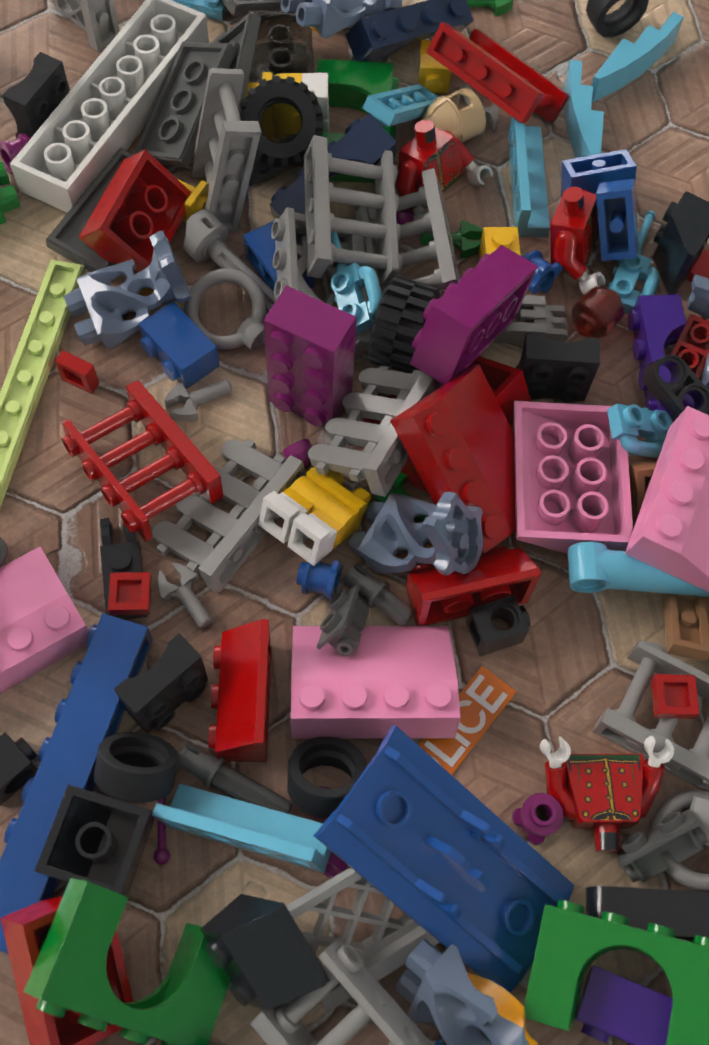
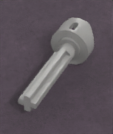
[182,209,277,313]

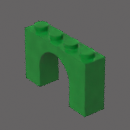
[316,59,399,183]
[24,878,230,1045]
[524,900,709,1045]

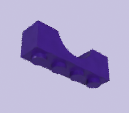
[627,294,695,422]

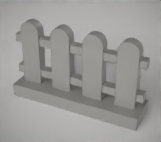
[308,365,443,497]
[152,438,306,593]

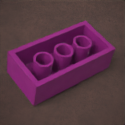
[410,245,538,385]
[263,285,356,427]

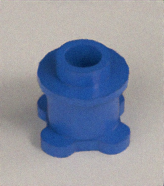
[522,250,562,294]
[296,560,343,601]

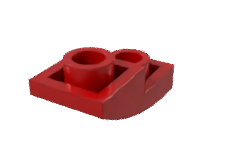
[670,314,709,378]

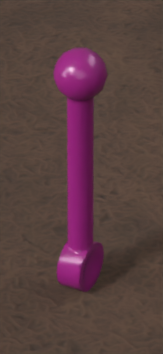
[153,796,170,865]

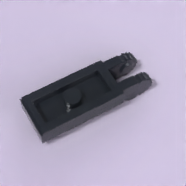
[100,518,148,620]

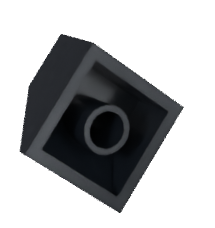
[653,191,709,295]
[35,784,155,897]
[200,894,330,1011]

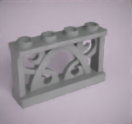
[271,207,372,360]

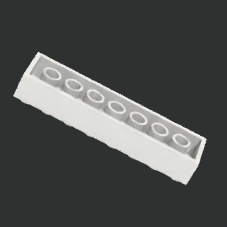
[10,0,209,213]

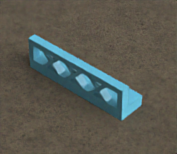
[508,116,550,237]
[152,783,331,873]

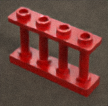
[426,22,569,123]
[61,380,223,542]

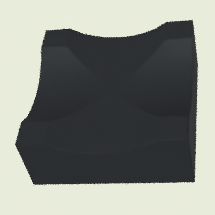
[2,52,70,139]
[516,333,600,402]
[114,633,208,734]

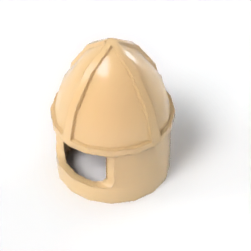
[421,87,486,143]

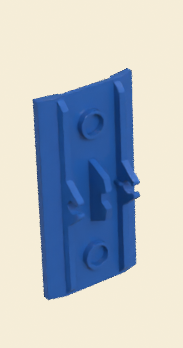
[314,725,575,993]

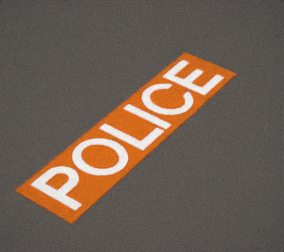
[418,665,517,775]

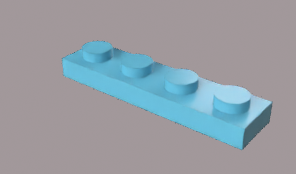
[362,84,439,127]

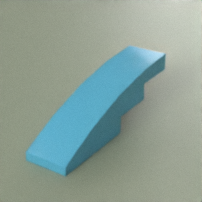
[591,12,684,102]
[564,60,604,158]

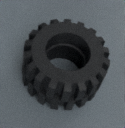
[239,75,323,169]
[368,275,440,374]

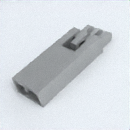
[441,291,568,344]

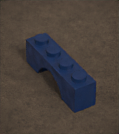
[345,0,474,62]
[269,113,397,243]

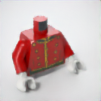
[396,120,493,221]
[550,187,606,294]
[540,736,674,853]

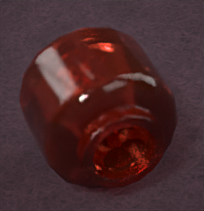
[572,287,624,339]

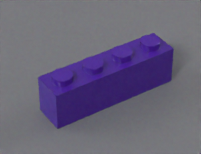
[575,965,673,1045]

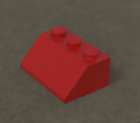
[78,149,192,272]
[405,547,541,626]
[208,619,272,762]
[0,888,133,1045]

